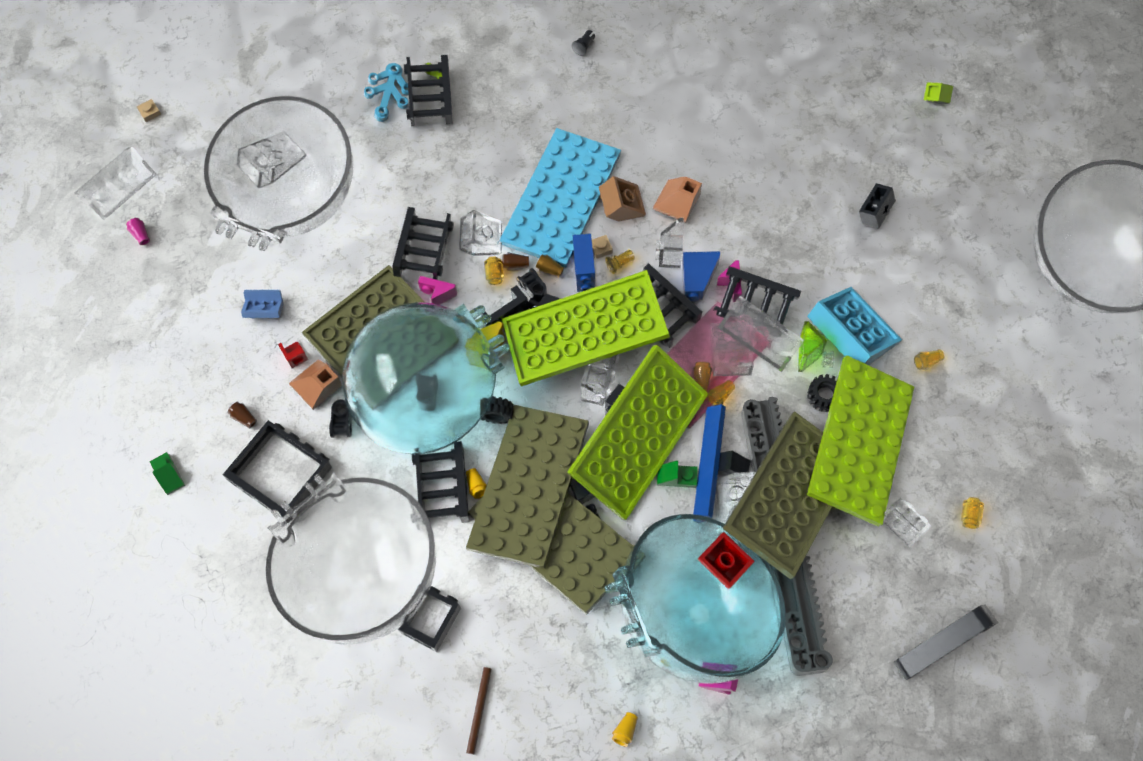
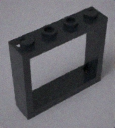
[222,420,332,523]

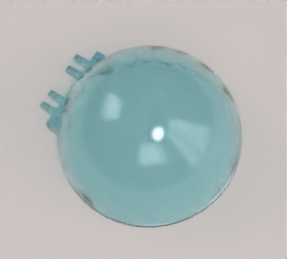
[342,302,510,455]
[604,514,786,684]

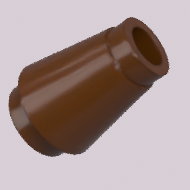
[502,252,529,270]
[227,401,257,429]

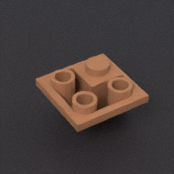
[653,177,702,223]
[289,359,343,410]

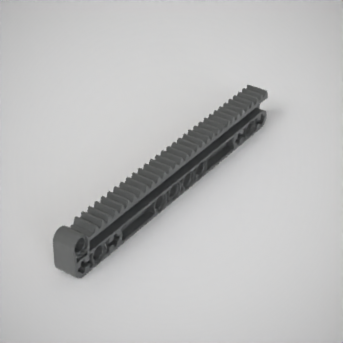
[741,397,833,676]

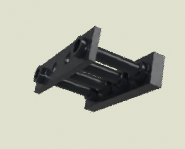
[404,55,453,126]
[392,207,454,280]
[643,263,703,348]
[713,266,801,337]
[412,441,470,528]

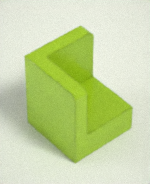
[924,82,953,103]

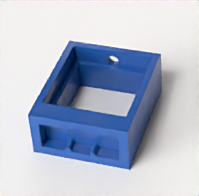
[572,234,595,292]

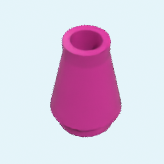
[126,218,150,245]

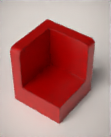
[278,342,309,368]

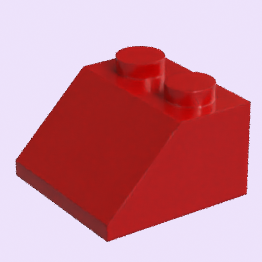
[697,532,755,590]

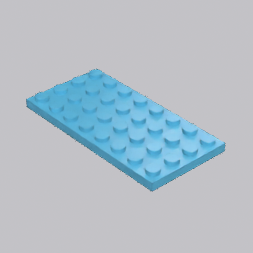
[499,128,621,268]

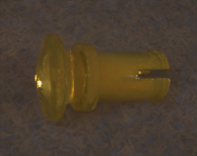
[605,249,635,274]

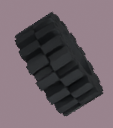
[807,374,837,412]
[477,396,514,424]

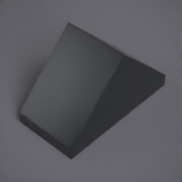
[718,450,750,480]

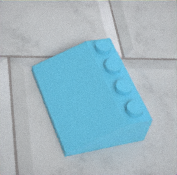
[807,287,902,365]

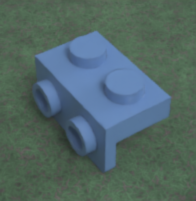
[241,290,284,319]

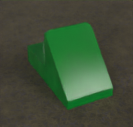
[149,452,185,495]
[657,461,697,488]

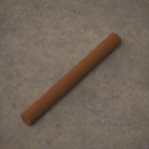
[466,667,492,755]

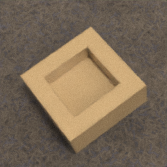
[136,99,161,122]
[592,235,613,259]

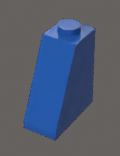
[682,251,720,302]

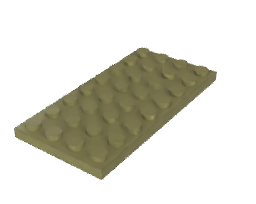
[466,405,589,569]
[722,411,832,579]
[468,493,641,615]

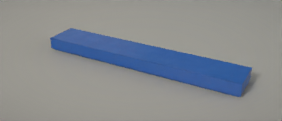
[693,404,726,520]

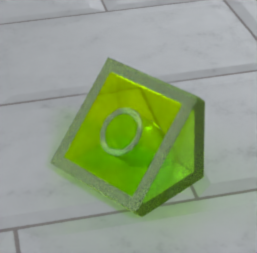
[798,321,828,372]

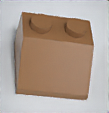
[599,176,646,221]

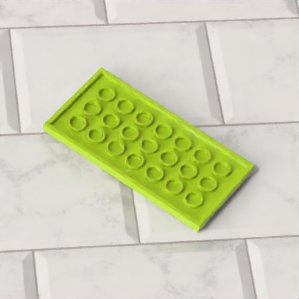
[502,270,670,387]
[567,345,708,520]
[807,355,914,527]

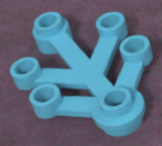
[364,63,409,122]

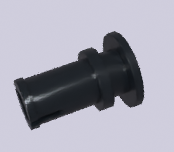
[571,30,595,56]

